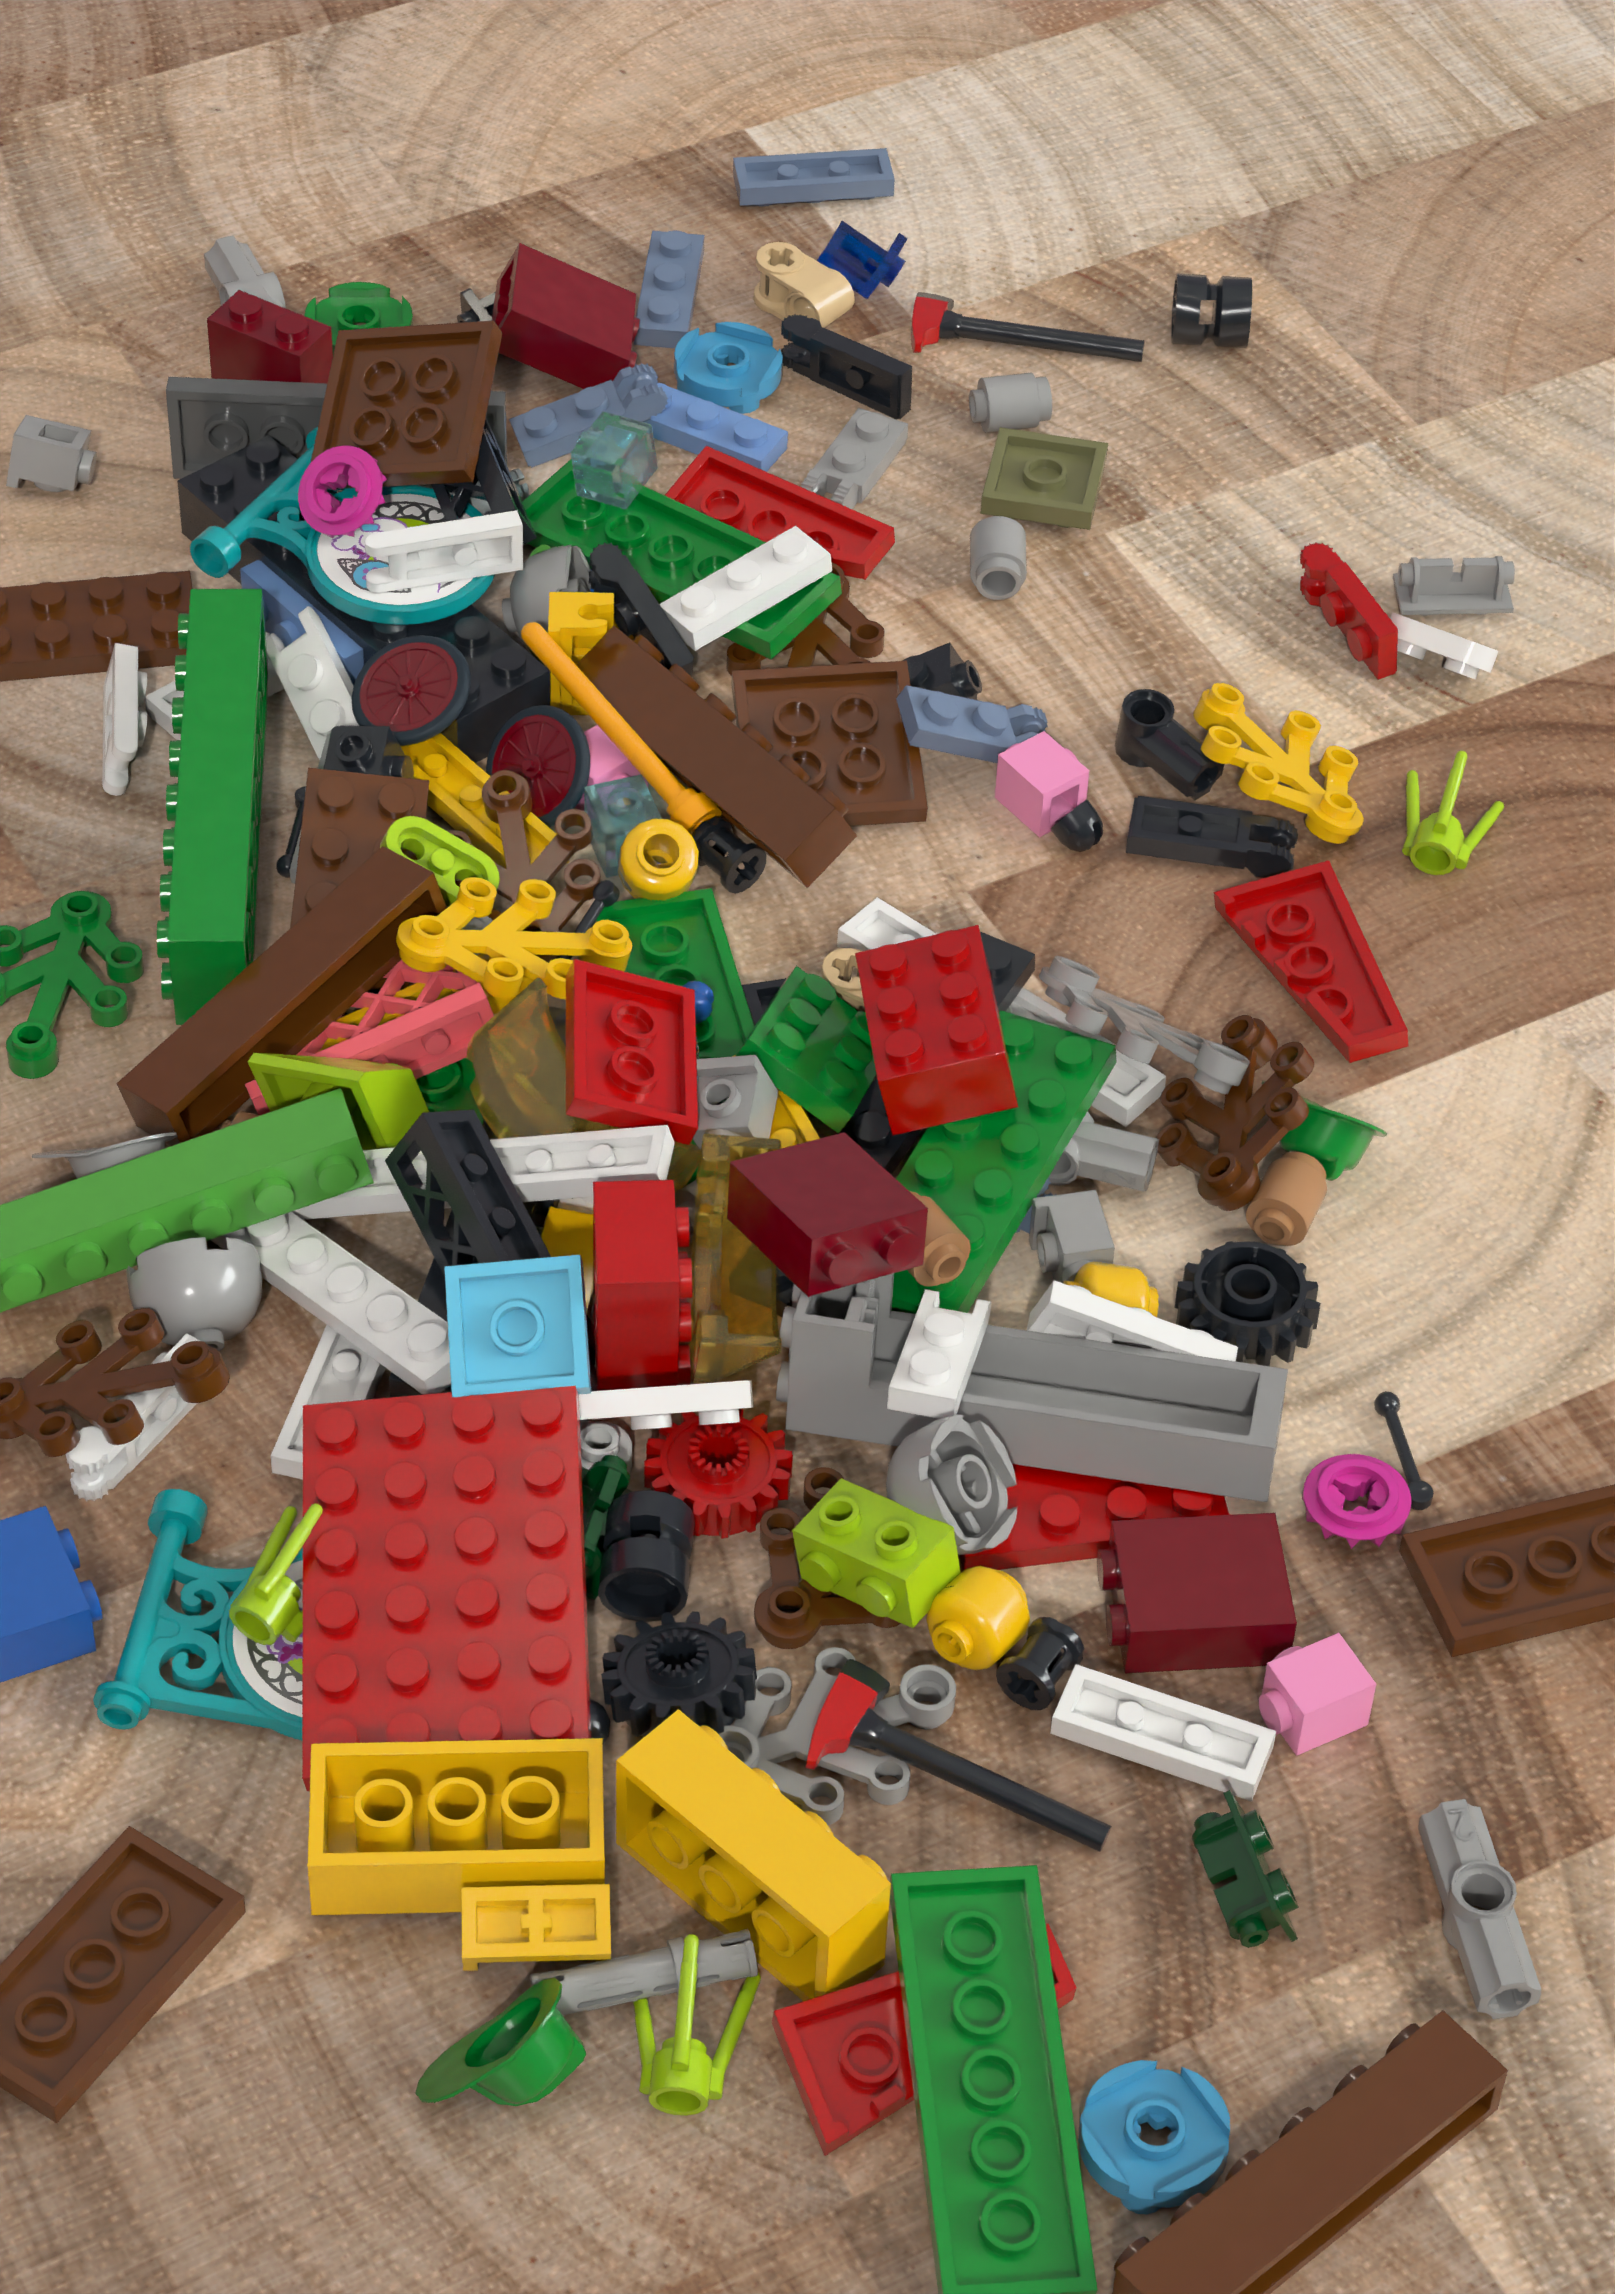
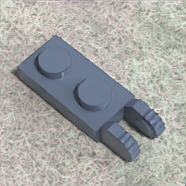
[509,363,668,468]
[896,685,1048,763]

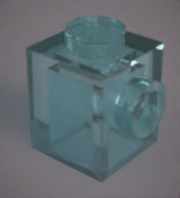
[571,411,658,509]
[584,775,662,878]

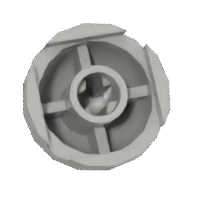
[502,545,591,652]
[126,1237,262,1351]
[886,1415,1018,1555]

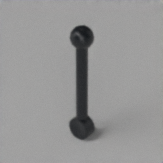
[276,786,306,878]
[542,880,620,987]
[1374,1391,1434,1510]

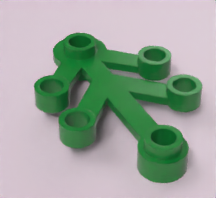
[0,891,144,1079]

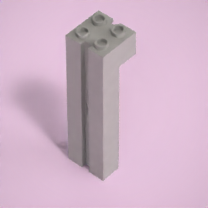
[776,1273,1288,1502]

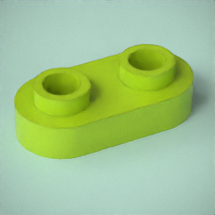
[380,816,499,907]

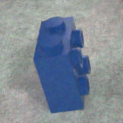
[0,1506,103,1683]

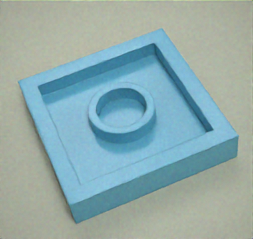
[444,1255,591,1397]

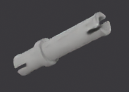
[530,1929,758,2016]

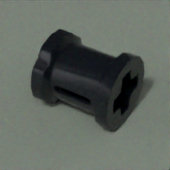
[692,816,766,894]
[996,1617,1085,1710]

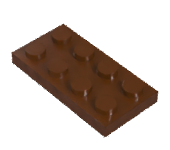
[0,570,193,682]
[290,768,429,994]
[1399,1484,1615,1657]
[0,1826,246,2123]

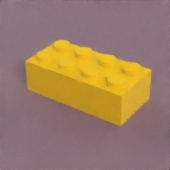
[616,1709,891,2001]
[307,1738,605,1915]

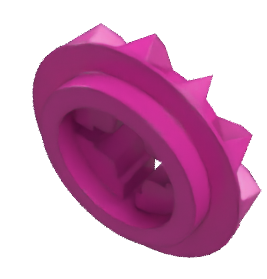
[298,446,387,538]
[1302,1454,1411,1549]

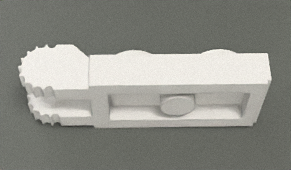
[66,1333,200,1501]

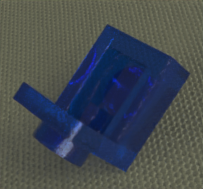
[816,220,908,299]

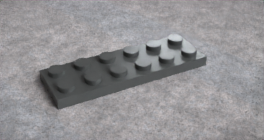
[166,376,507,489]

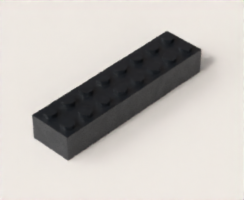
[177,436,550,763]

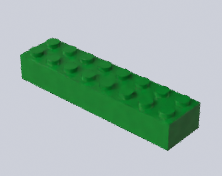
[157,589,268,1025]

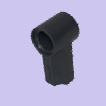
[1115,689,1225,800]

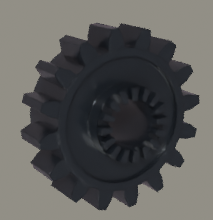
[1174,1241,1321,1366]
[601,1611,757,1737]

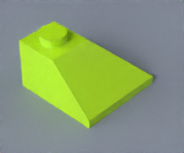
[248,1053,429,1150]

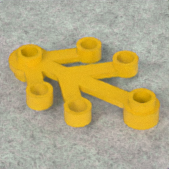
[1193,683,1364,844]
[396,877,632,999]

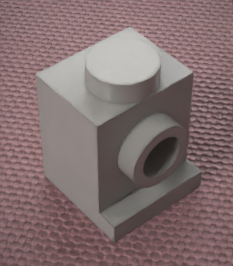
[6,415,97,492]
[693,1055,778,1161]
[1029,1190,1115,1283]

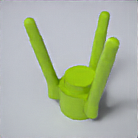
[1402,750,1504,875]
[229,1503,323,1645]
[633,1934,761,2116]

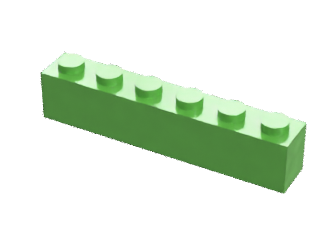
[0,1088,374,1312]

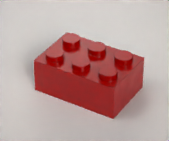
[855,925,1018,1135]
[593,1180,692,1391]

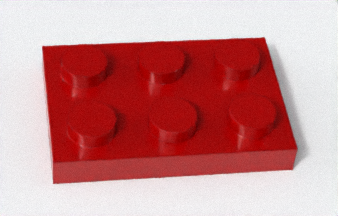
[566,959,698,1145]

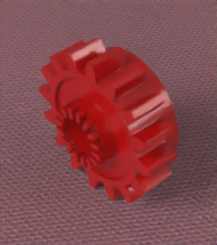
[644,1408,793,1539]

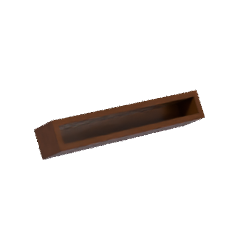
[576,626,857,888]
[116,846,447,1146]
[1112,2010,1508,2294]

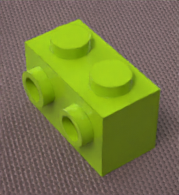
[792,1478,961,1628]

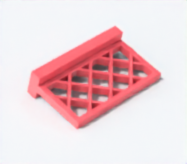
[245,960,503,1115]

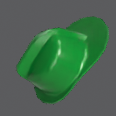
[1261,1080,1387,1181]
[415,1977,586,2106]

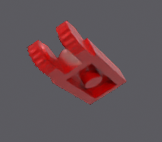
[1300,542,1398,680]

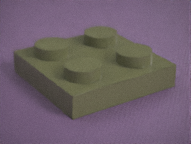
[980,427,1108,530]

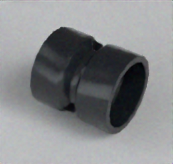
[1171,273,1252,348]
[598,1490,695,1622]

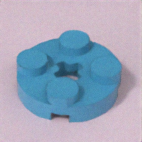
[674,322,783,414]
[1078,2060,1230,2215]

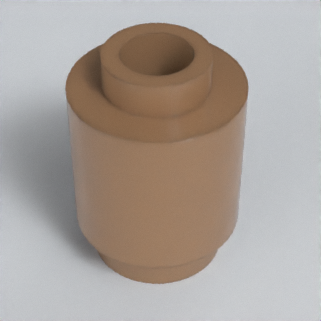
[1246,1152,1327,1246]
[907,1191,970,1287]

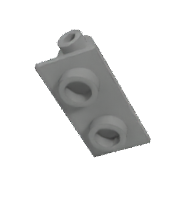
[1393,556,1515,616]

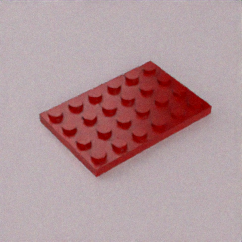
[302,1386,591,1791]

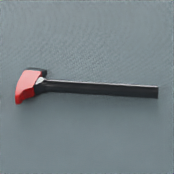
[911,292,1145,362]
[805,1659,1112,1852]

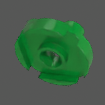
[304,282,413,354]

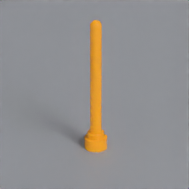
[521,622,722,835]

